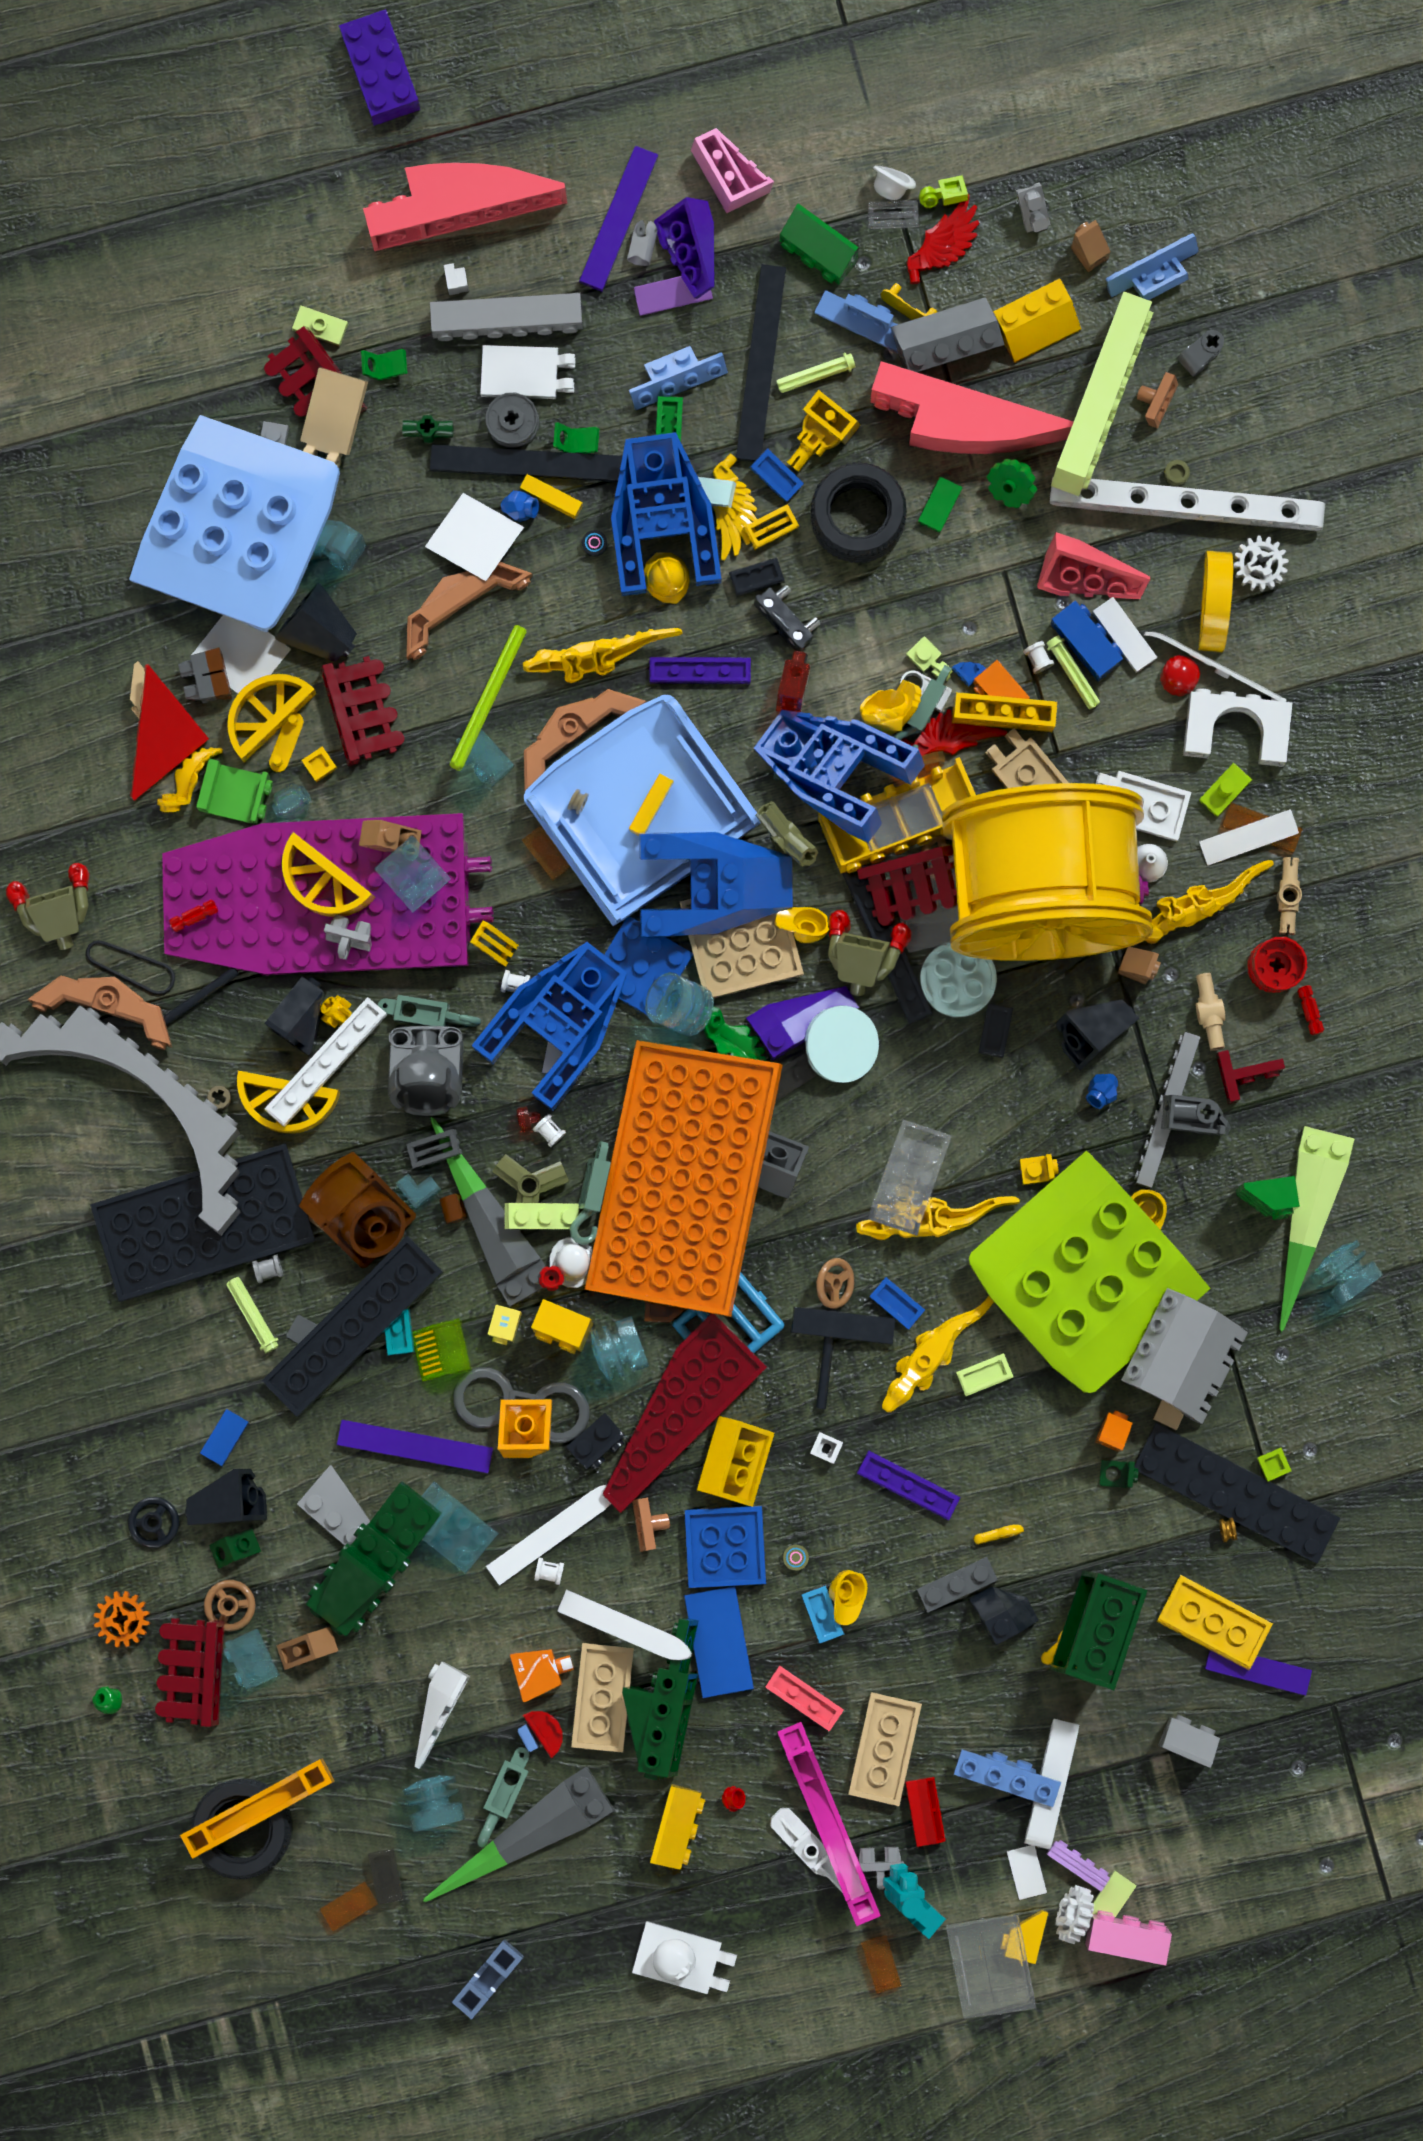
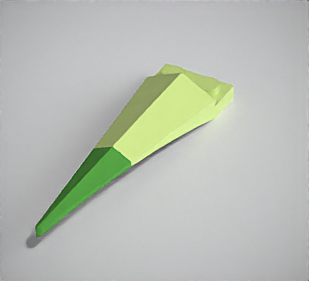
[1279,1126,1354,1332]

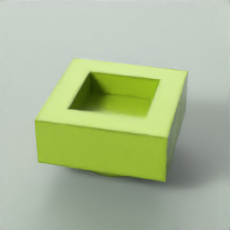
[1257,1448,1291,1481]

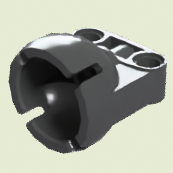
[388,1026,464,1116]

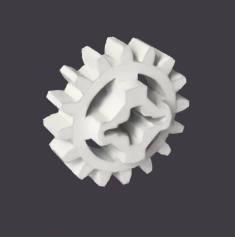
[1233,536,1289,592]
[1056,1885,1094,1944]

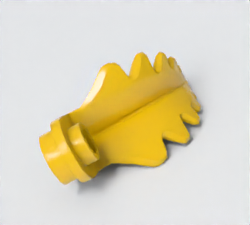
[157,747,223,812]

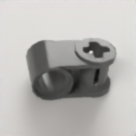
[1176,330,1224,377]

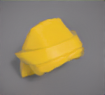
[859,680,922,736]

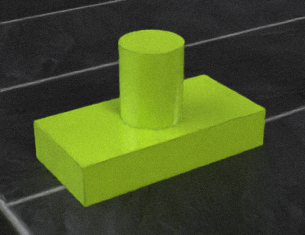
[1199,762,1252,817]

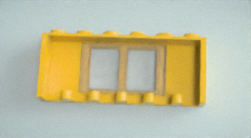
[818,757,976,873]

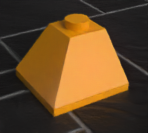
[498,1399,552,1458]

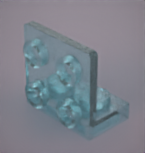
[456,729,515,786]
[375,836,451,913]
[223,1628,280,1690]

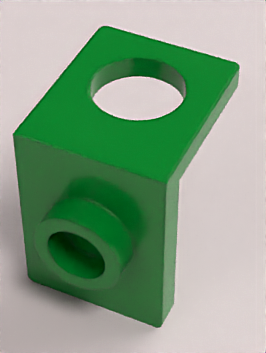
[361,349,407,381]
[553,422,600,453]

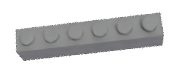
[430,293,583,341]

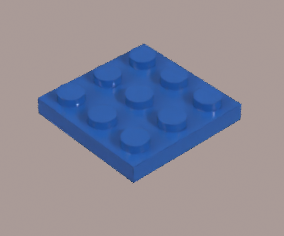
[604,916,693,1020]
[685,1506,766,1588]

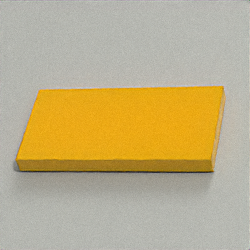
[1157,1575,1273,1670]

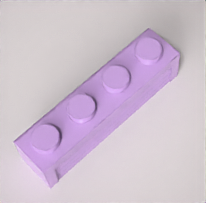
[1046,1840,1110,1892]

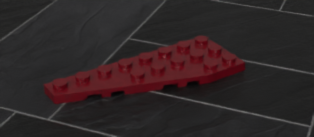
[602,1314,767,1513]

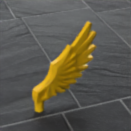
[711,454,757,561]

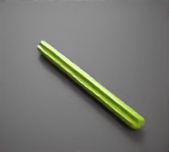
[450,625,526,771]

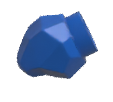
[501,490,539,522]
[1086,1074,1118,1109]

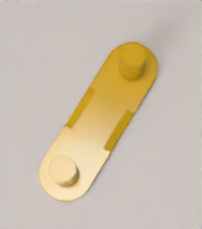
[881,283,937,320]
[269,713,304,772]

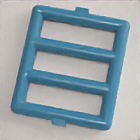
[672,1272,784,1353]

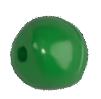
[93,1687,122,1714]

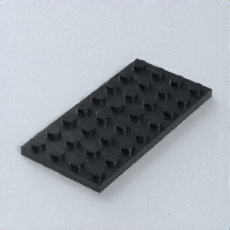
[90,1143,316,1302]

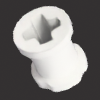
[1023,641,1054,674]
[501,970,531,993]
[533,1114,566,1148]
[534,1558,564,1585]

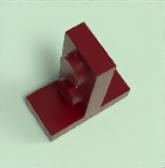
[1216,1050,1285,1104]

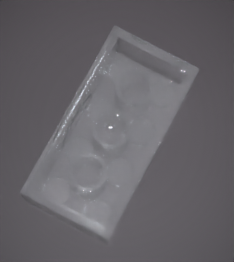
[869,1119,952,1236]

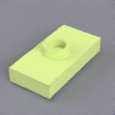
[292,306,348,347]

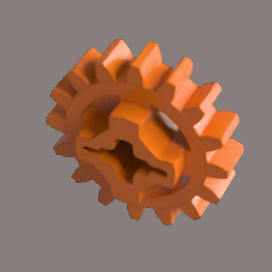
[94,1591,151,1647]

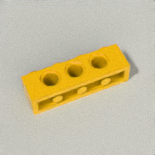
[952,692,1057,732]

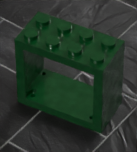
[1050,1571,1148,1691]

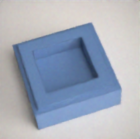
[518,1724,539,1752]

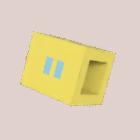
[488,1305,522,1345]

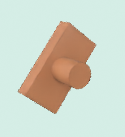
[1137,372,1178,429]
[632,1498,670,1552]

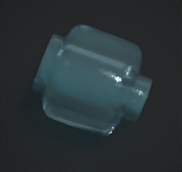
[272,783,311,821]

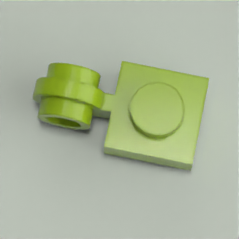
[919,175,968,208]

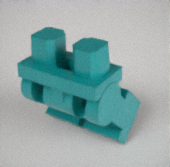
[883,1863,946,1939]

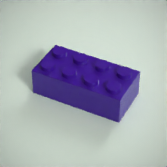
[339,9,421,126]

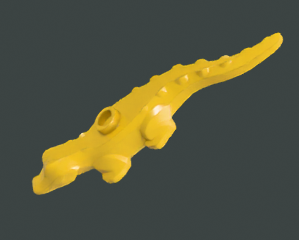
[522,628,683,683]
[1144,860,1274,944]
[856,1196,1020,1240]
[882,1296,993,1413]

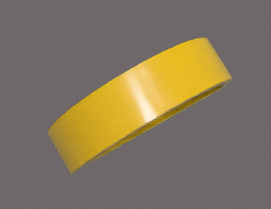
[1198,551,1233,652]
[228,674,317,763]
[282,832,376,917]
[237,1071,340,1134]

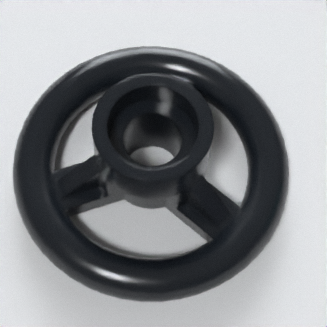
[128,1497,179,1548]

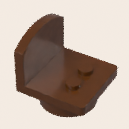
[299,1152,416,1268]

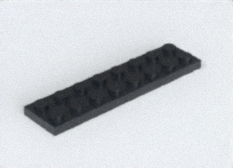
[262,1236,444,1417]
[1134,1423,1340,1564]

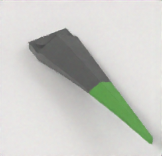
[431,1117,553,1308]
[423,1766,614,1902]

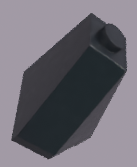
[275,583,357,662]
[264,977,325,1058]
[1056,999,1139,1070]
[185,1469,267,1525]
[969,1587,1039,1645]

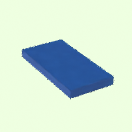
[684,1586,754,1698]

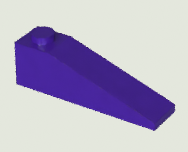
[654,197,714,299]
[746,986,859,1061]

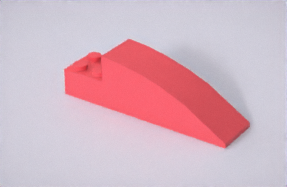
[363,163,567,251]
[870,361,1074,454]

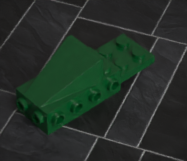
[306,1481,442,1636]
[622,1618,699,1780]

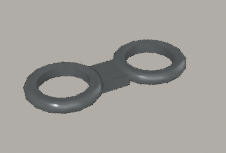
[454,1367,589,1443]

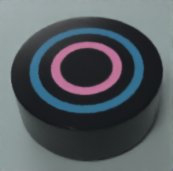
[582,530,607,557]

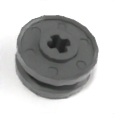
[486,392,539,449]

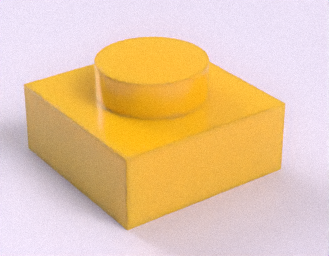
[301,746,337,783]

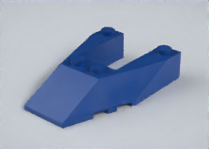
[611,432,722,596]
[754,710,925,843]
[639,832,793,937]
[472,942,627,1111]

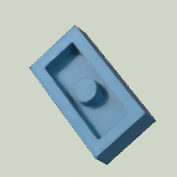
[802,1586,844,1643]

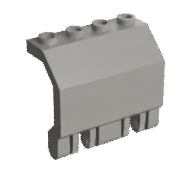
[1122,1288,1248,1424]

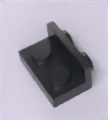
[567,1413,625,1470]

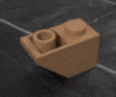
[1071,220,1111,272]
[359,820,422,856]
[1117,947,1161,985]

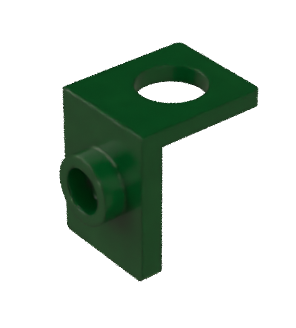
[1099,1460,1138,1488]
[209,1528,261,1569]

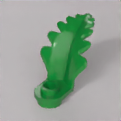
[699,1006,766,1061]

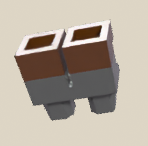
[178,647,232,704]

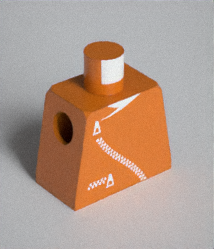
[510,1649,574,1702]

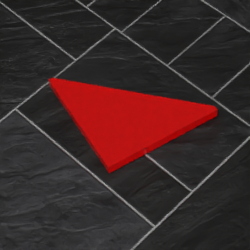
[130,664,209,800]

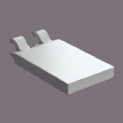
[481,345,575,399]
[1095,771,1191,842]
[632,1921,737,1994]

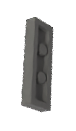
[917,1557,998,1613]

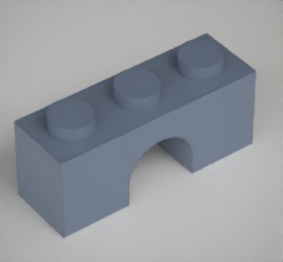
[452,1939,524,2019]

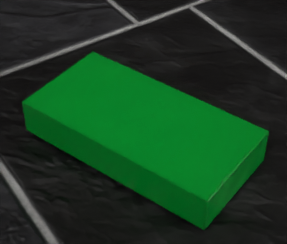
[918,477,963,533]

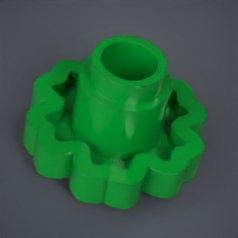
[987,459,1037,508]

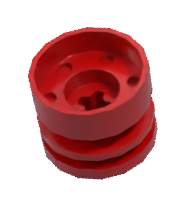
[1247,937,1307,993]

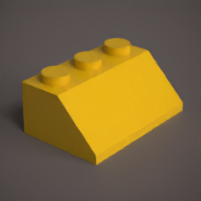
[993,279,1081,363]
[697,1416,774,1507]
[650,1784,705,1870]

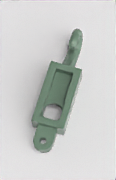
[894,665,952,749]
[378,995,481,1027]
[570,1141,611,1245]
[477,1747,530,1848]

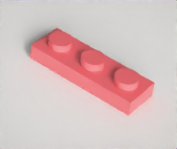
[765,1666,844,1731]

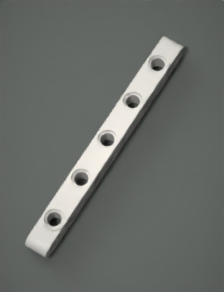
[1050,478,1325,531]

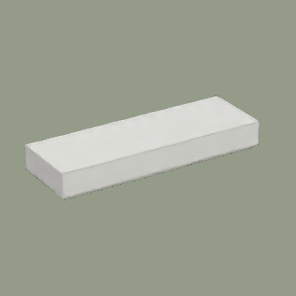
[1092,597,1157,673]

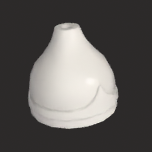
[1137,844,1168,883]

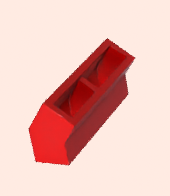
[905,1777,946,1847]

